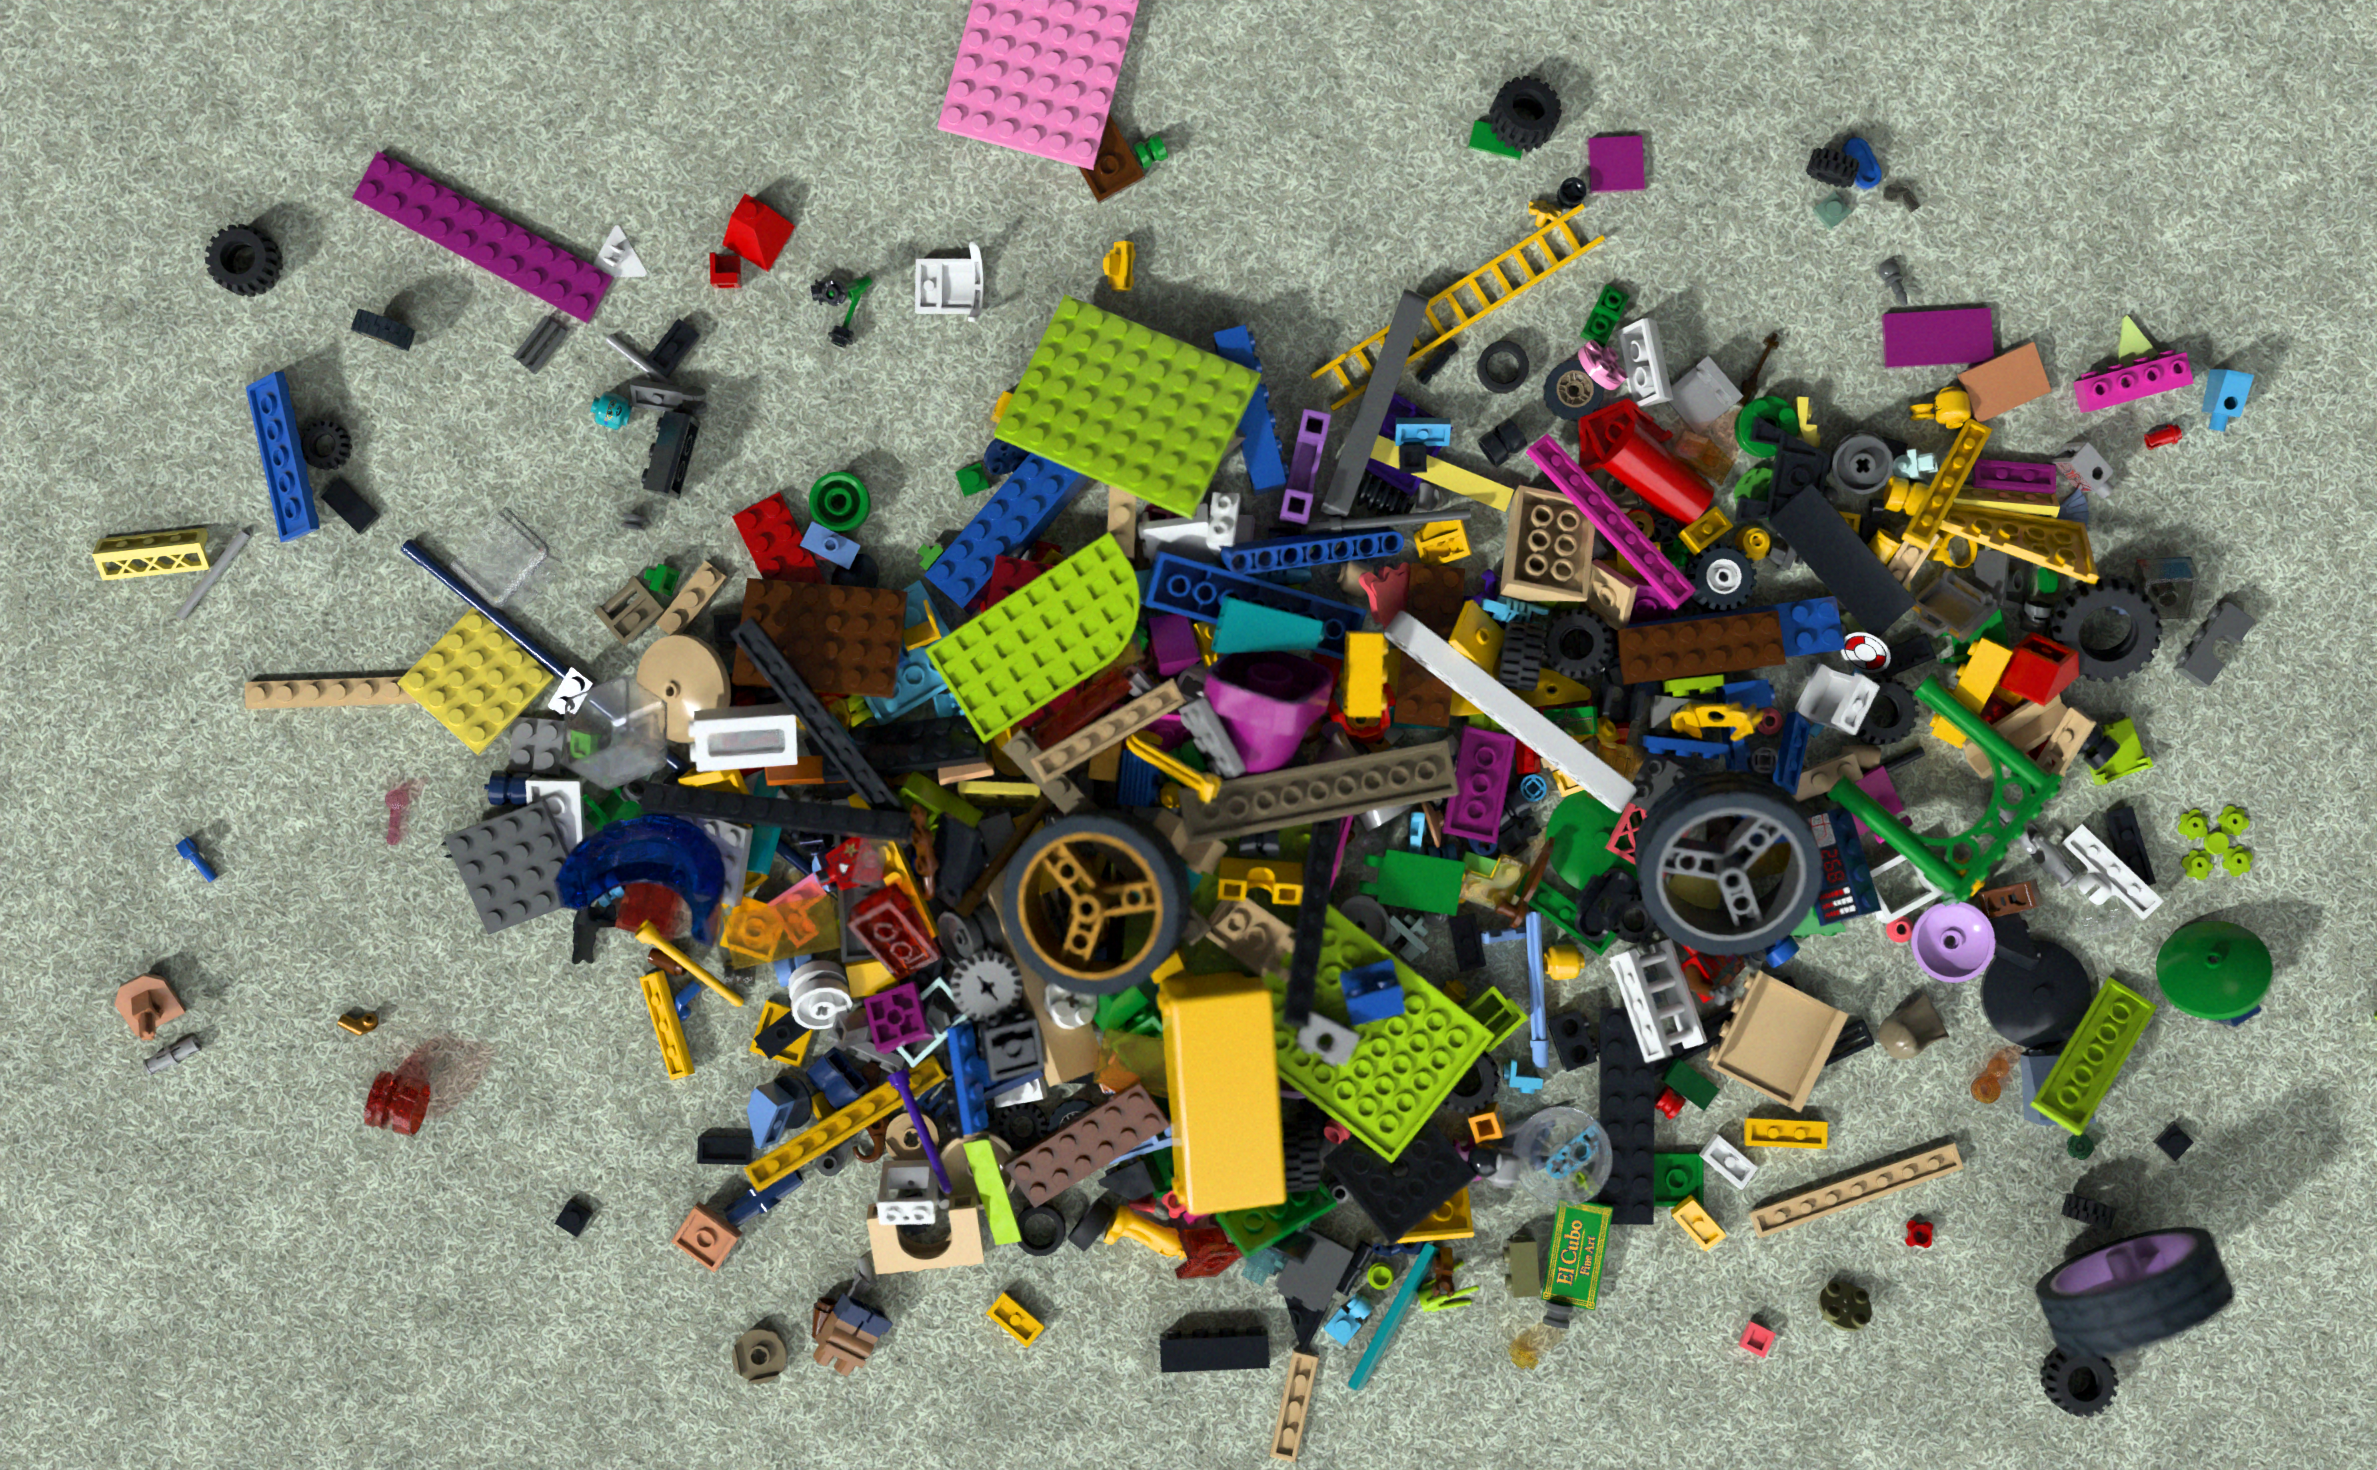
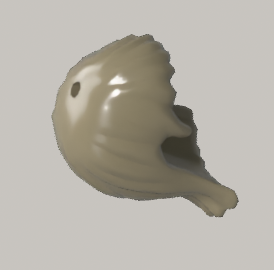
[1878,993,1949,1060]

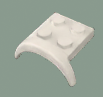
[915,241,984,322]

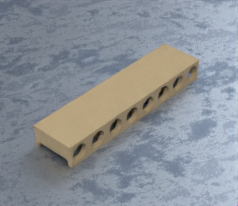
[984,870,1107,1087]

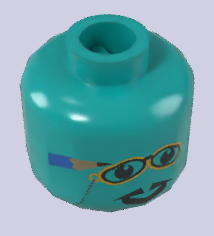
[590,391,633,430]

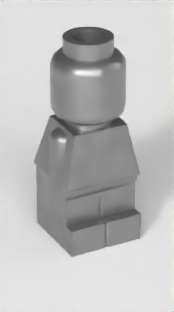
[832,1008,873,1048]

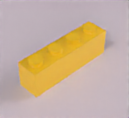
[1929,635,2013,749]

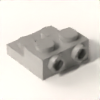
[508,717,573,775]

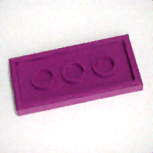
[1882,308,1994,369]
[1442,725,1517,844]

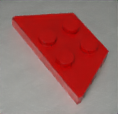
[1578,398,1673,474]

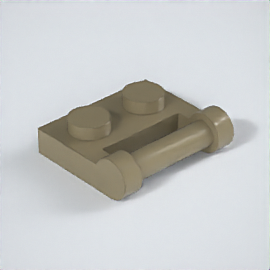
[593,575,666,646]

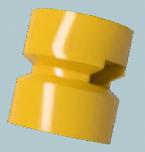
[1882,475,1930,517]

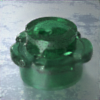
[2067,1133,2094,1160]

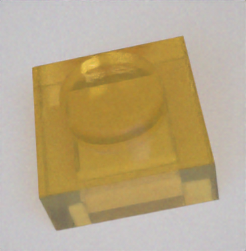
[1507,1342,1539,1370]

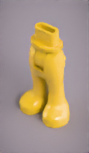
[1103,1204,1201,1260]

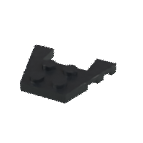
[1734,417,1831,522]

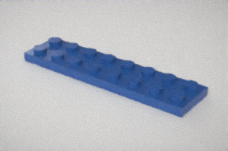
[1625,596,1845,658]

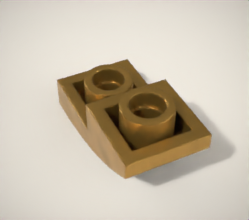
[1088,739,1124,781]

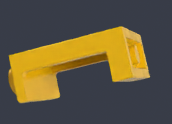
[678,767,752,827]

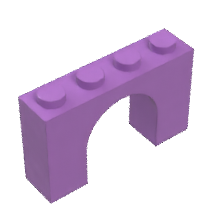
[1278,409,1331,528]

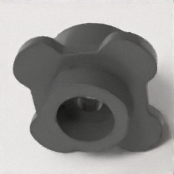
[620,777,647,805]

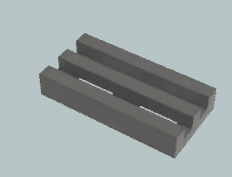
[512,315,568,374]

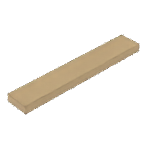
[1031,678,1187,784]

